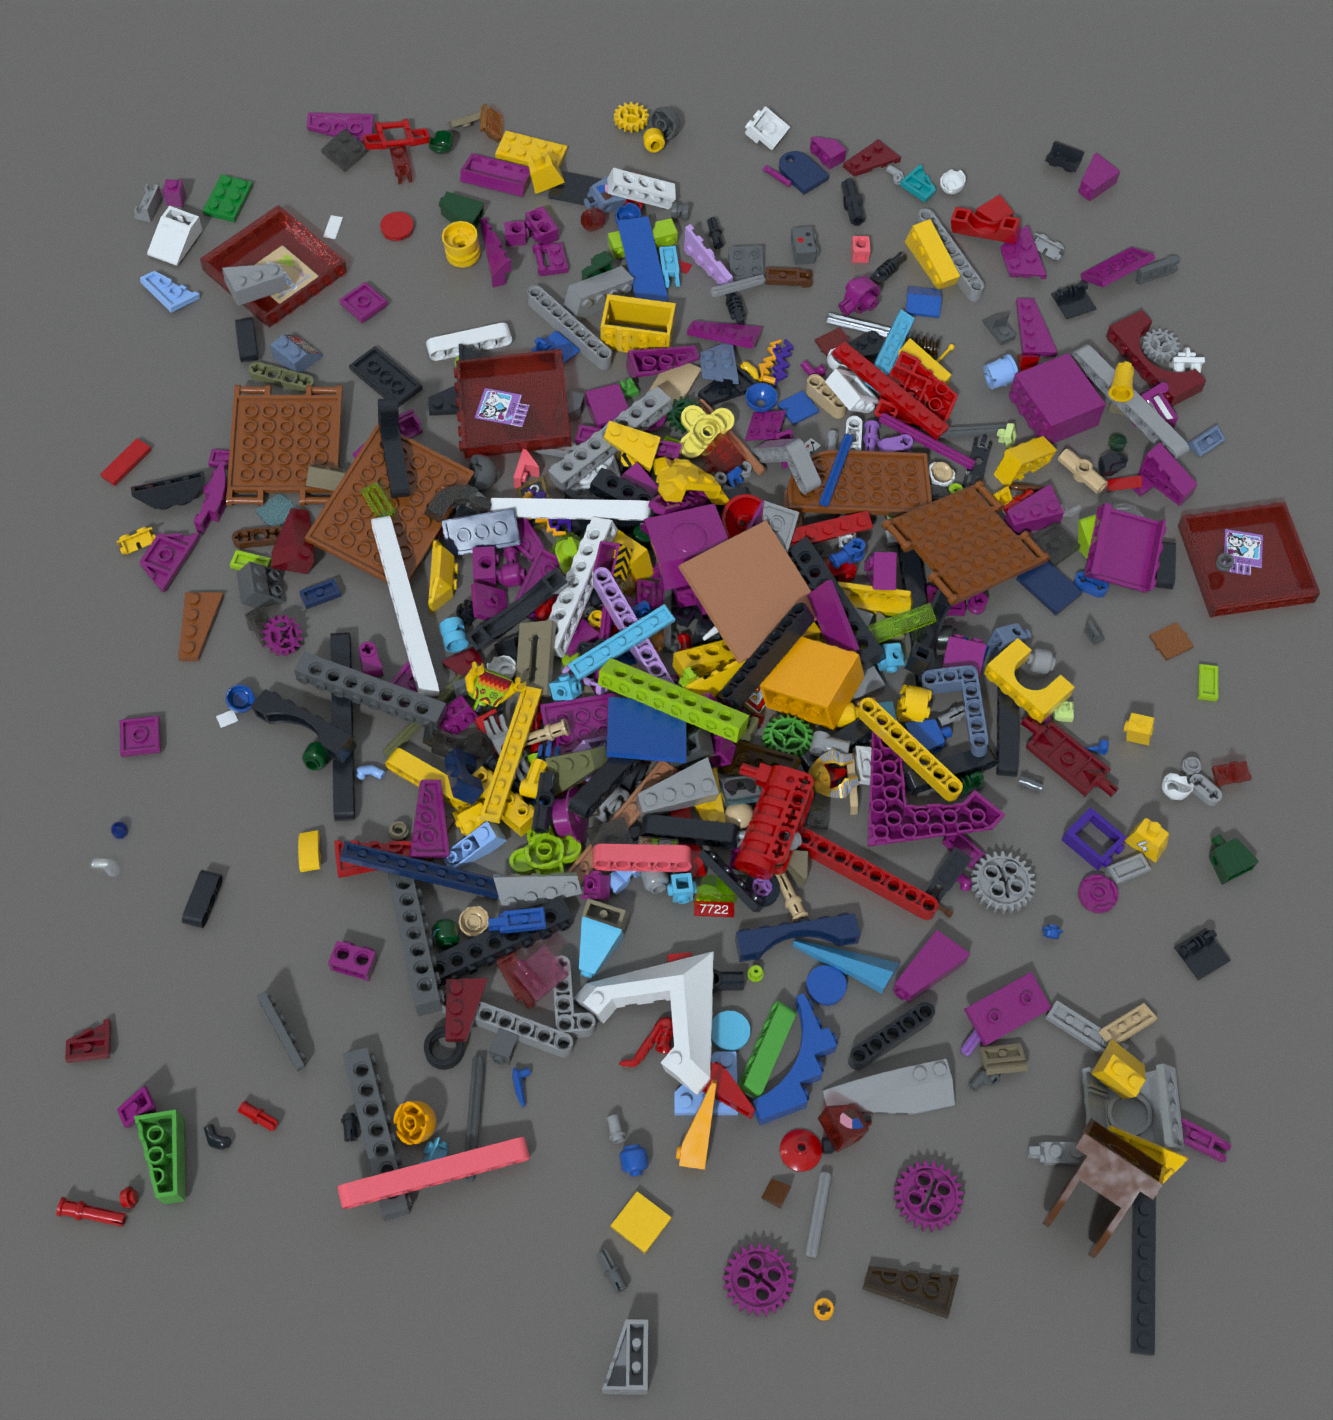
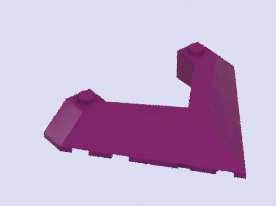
[867,721,1005,847]

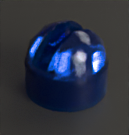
[111,821,128,839]

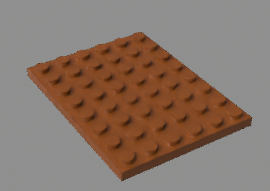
[305,423,474,583]

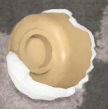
[928,462,955,488]

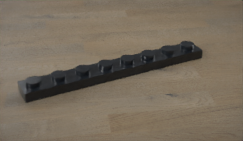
[1130,1192,1156,1356]

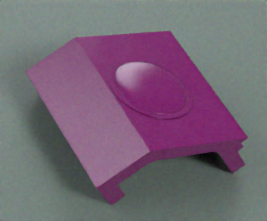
[640,503,729,591]

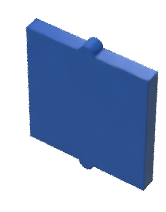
[777,390,819,425]

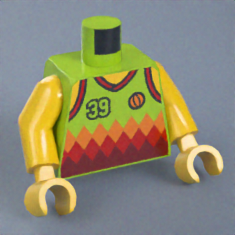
[465,662,526,714]

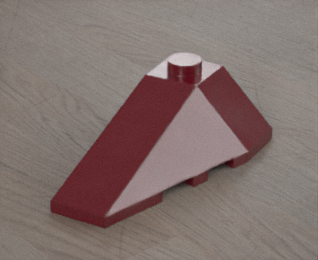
[271,507,314,574]

